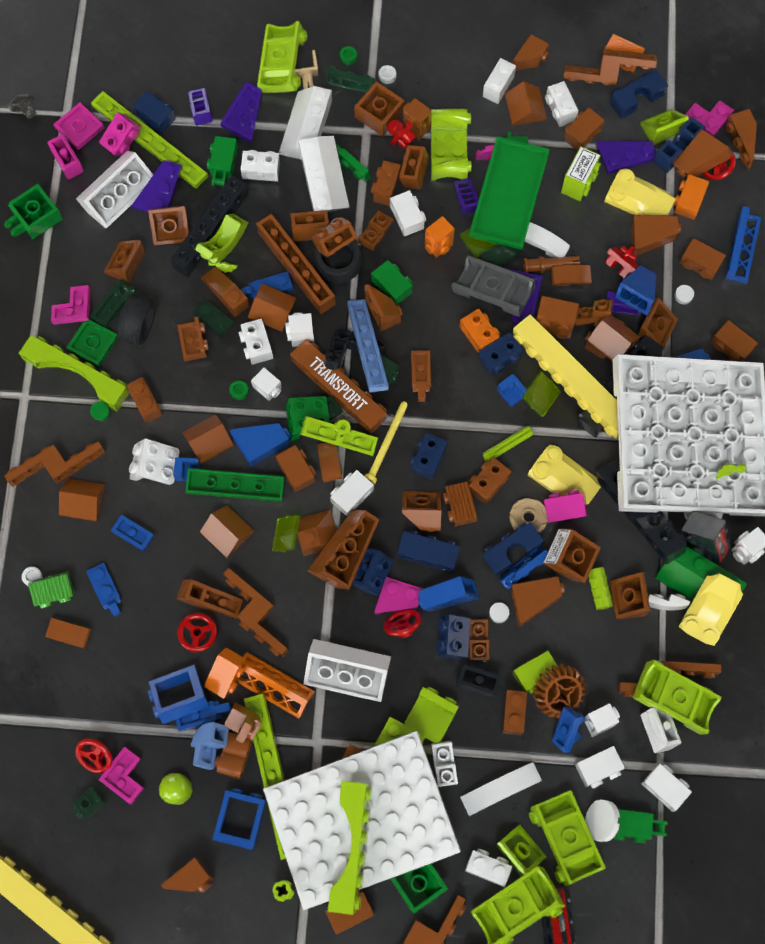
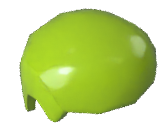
[159,773,193,805]

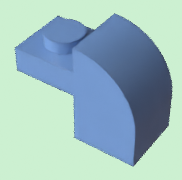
[191,722,229,770]

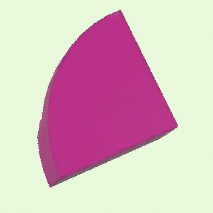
[475,145,494,160]

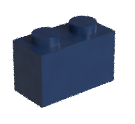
[132,91,175,134]

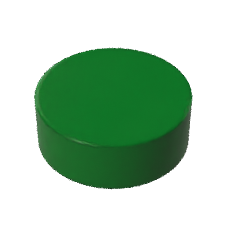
[340,46,357,65]
[229,380,249,400]
[90,402,110,422]

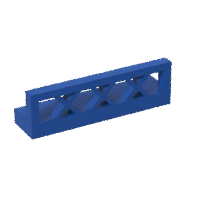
[725,206,761,284]

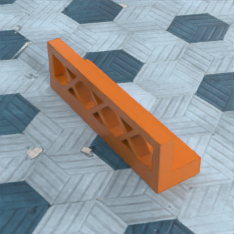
[236,652,315,719]

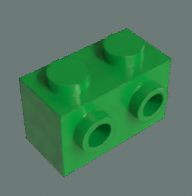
[371,260,413,305]

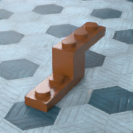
[564,48,657,85]
[4,442,105,487]
[223,568,288,658]
[617,661,721,697]
[403,895,467,944]

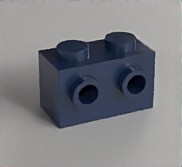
[478,332,523,376]
[409,433,448,480]
[352,548,394,595]
[436,615,470,660]

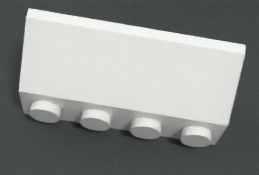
[279,86,332,160]
[298,136,349,212]
[76,151,153,228]
[304,639,391,702]

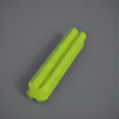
[483,426,533,462]

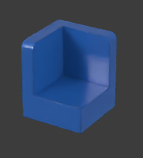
[497,374,527,407]
[173,457,200,482]

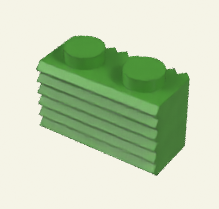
[28,571,75,608]

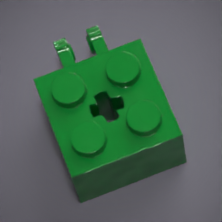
[4,184,63,240]

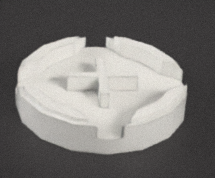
[585,799,620,842]

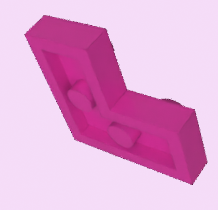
[685,101,734,137]
[51,285,91,325]
[99,747,144,805]

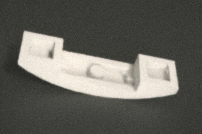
[525,222,570,258]
[460,762,542,816]

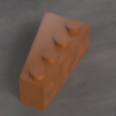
[307,510,379,590]

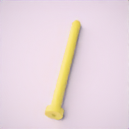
[364,401,408,485]

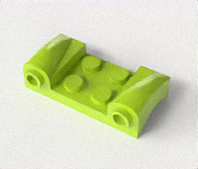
[257,21,307,93]
[431,109,471,180]
[633,660,721,734]
[529,790,606,886]
[470,866,565,944]

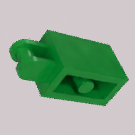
[207,136,238,187]
[613,809,668,843]

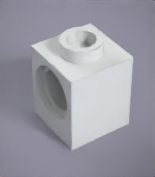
[251,368,282,401]

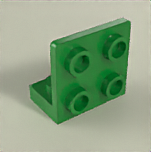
[285,396,330,442]

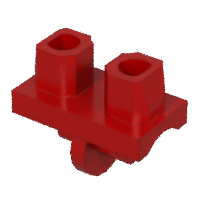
[388,120,416,150]
[605,246,639,279]

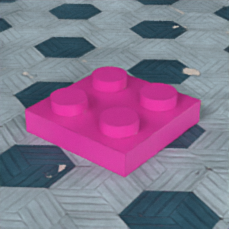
[53,102,105,150]

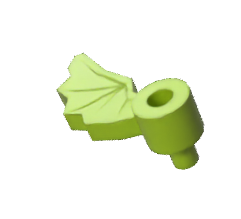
[208,260,238,273]
[716,464,746,480]

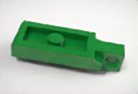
[335,143,370,183]

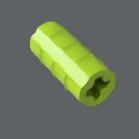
[588,567,613,610]
[272,880,294,902]

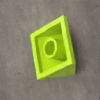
[640,109,689,145]
[496,824,546,877]

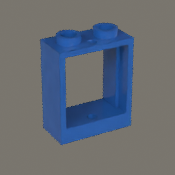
[148,665,209,724]
[212,788,267,850]

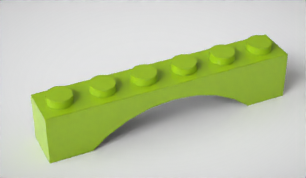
[19,335,129,411]
[328,781,372,915]

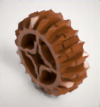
[532,664,587,719]

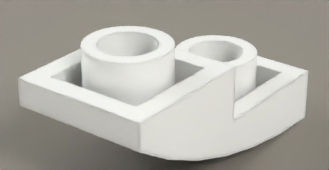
[648,594,690,610]
[431,741,458,787]

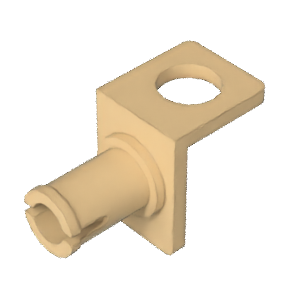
[295,50,318,90]

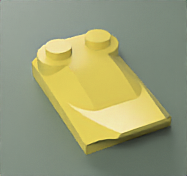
[604,169,675,216]
[528,444,601,504]
[679,573,743,646]

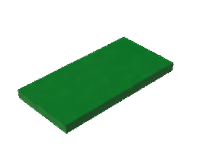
[469,136,550,250]

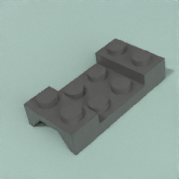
[451,255,536,317]

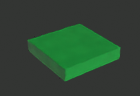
[66,320,118,367]

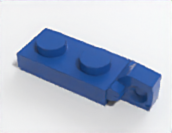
[240,271,293,300]
[499,547,548,589]
[86,563,122,617]
[176,700,231,732]

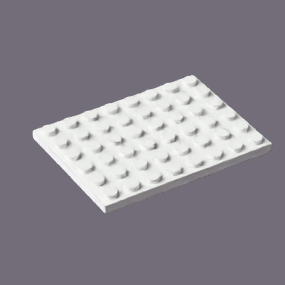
[263,731,461,910]

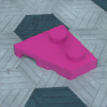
[374,577,423,614]

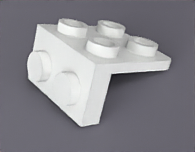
[129,439,179,485]

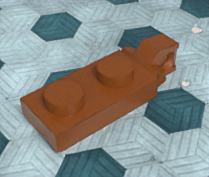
[411,350,431,402]

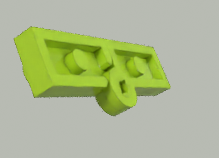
[300,416,378,456]

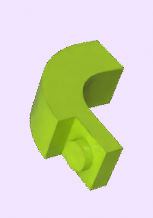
[195,214,248,264]

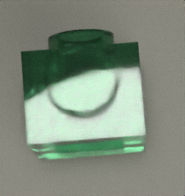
[380,354,400,384]
[72,786,106,820]

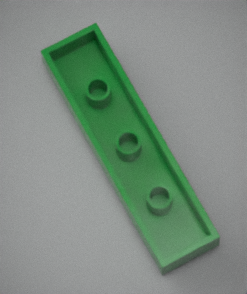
[185,468,285,502]

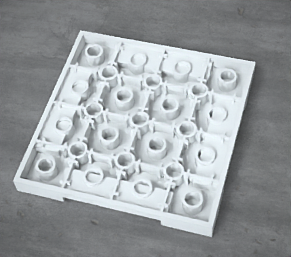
[613,354,765,516]

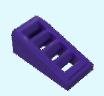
[188,88,212,126]
[453,178,479,215]
[605,291,641,316]

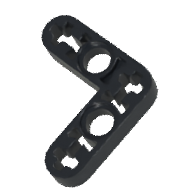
[324,330,387,370]

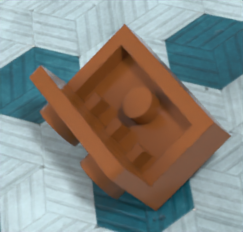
[177,317,209,362]

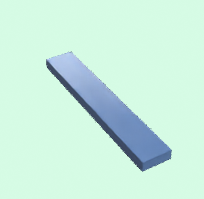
[347,299,389,392]

